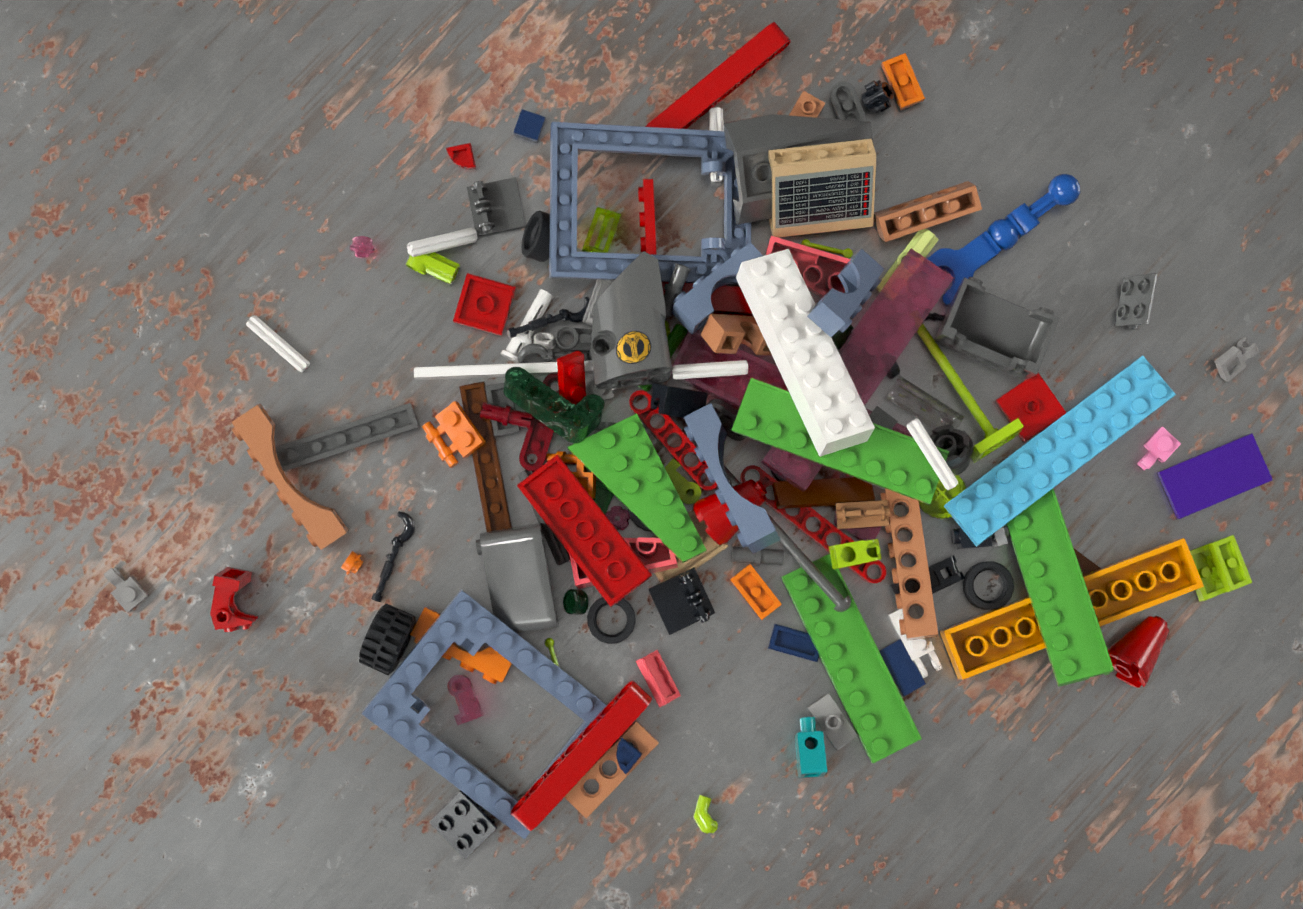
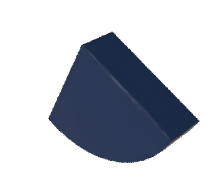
[616,737,642,774]

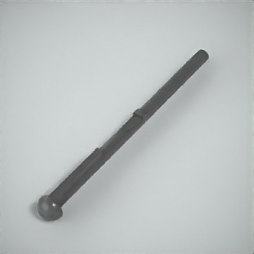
[724,465,851,612]

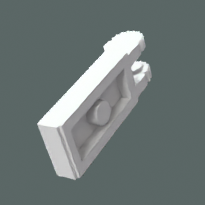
[888,606,942,678]

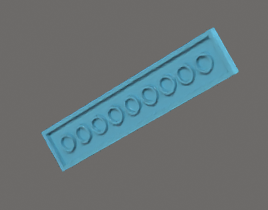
[944,356,1176,547]

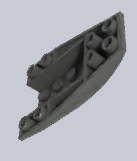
[723,114,874,225]

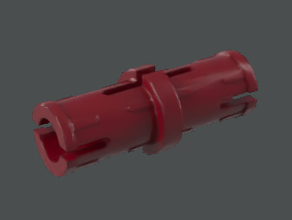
[480,402,534,429]

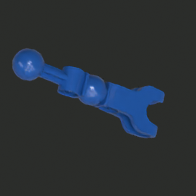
[918,174,1081,305]

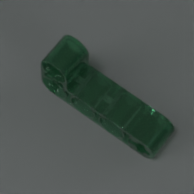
[503,367,605,444]

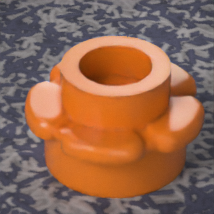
[341,551,364,575]

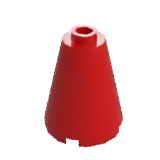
[693,479,767,545]
[1107,616,1169,688]

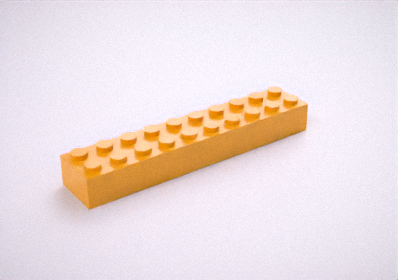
[939,538,1204,680]

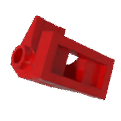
[210,567,258,632]

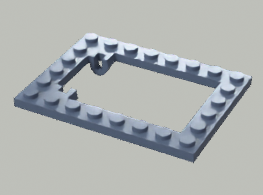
[549,122,751,285]
[361,589,607,839]

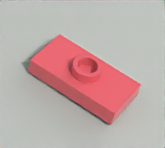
[636,650,681,707]

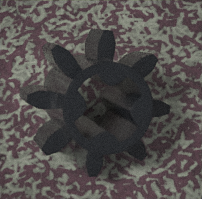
[862,80,894,112]

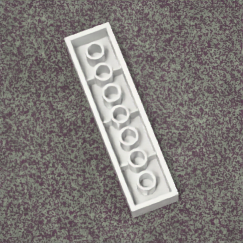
[736,249,875,457]

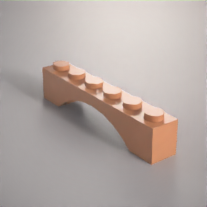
[232,404,349,550]

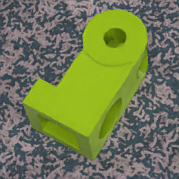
[665,459,701,505]
[829,539,882,569]

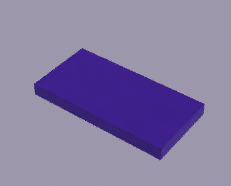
[1157,433,1273,519]

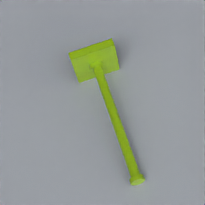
[905,310,1024,463]

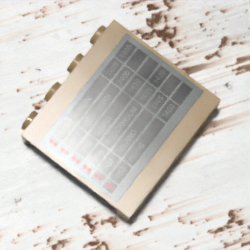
[768,139,876,238]

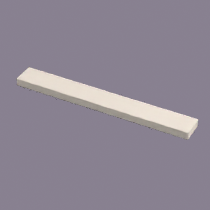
[414,361,594,380]

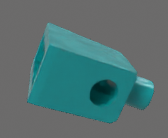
[795,717,827,778]

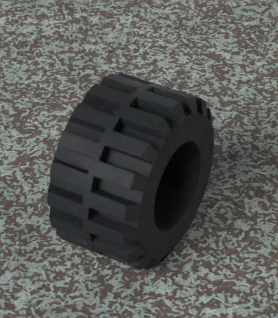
[359,603,416,676]

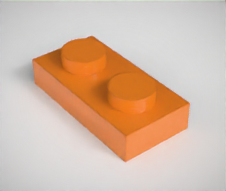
[881,53,925,110]
[730,564,782,620]

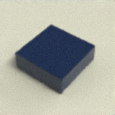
[513,109,546,143]

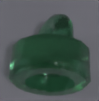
[563,589,589,615]

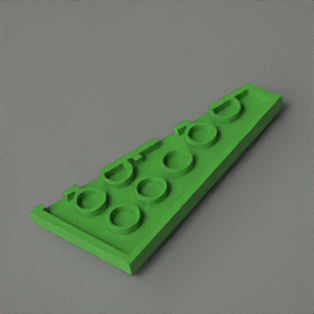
[567,413,707,563]

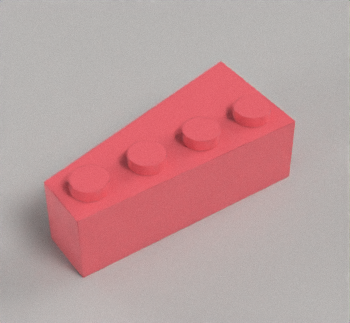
[765,236,851,298]
[569,537,678,589]

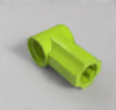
[405,252,460,285]

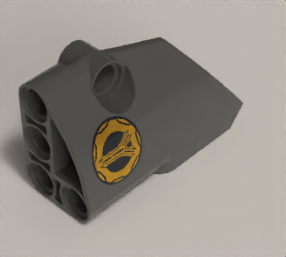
[590,251,672,389]

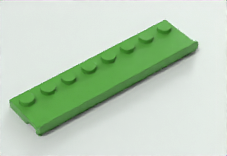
[731,378,949,505]
[1006,488,1114,687]
[781,554,922,763]

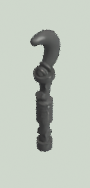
[518,343,604,363]

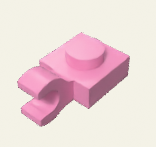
[1137,426,1181,471]

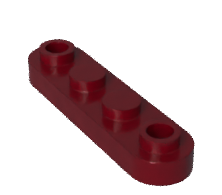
[519,373,560,472]

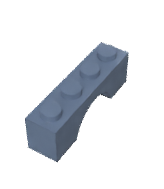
[672,242,763,335]
[807,249,884,337]

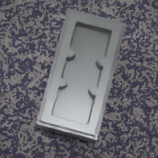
[807,693,858,750]

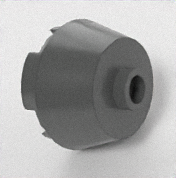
[930,425,973,476]

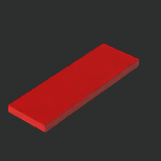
[517,454,652,608]

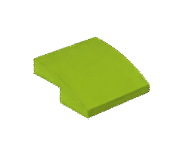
[1189,535,1252,602]

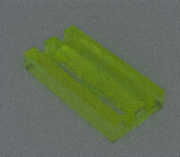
[582,207,621,253]

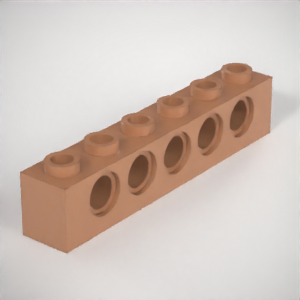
[880,489,938,641]

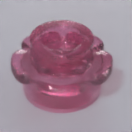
[349,236,375,258]
[605,506,630,530]

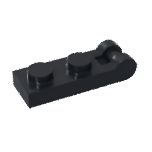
[889,555,965,599]

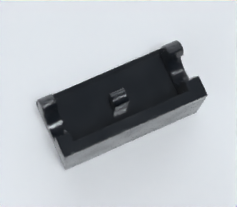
[651,383,708,418]

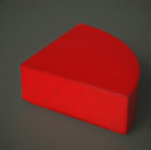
[446,143,476,169]

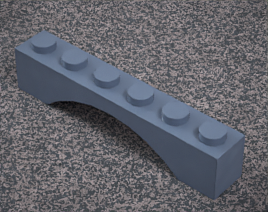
[684,403,781,554]

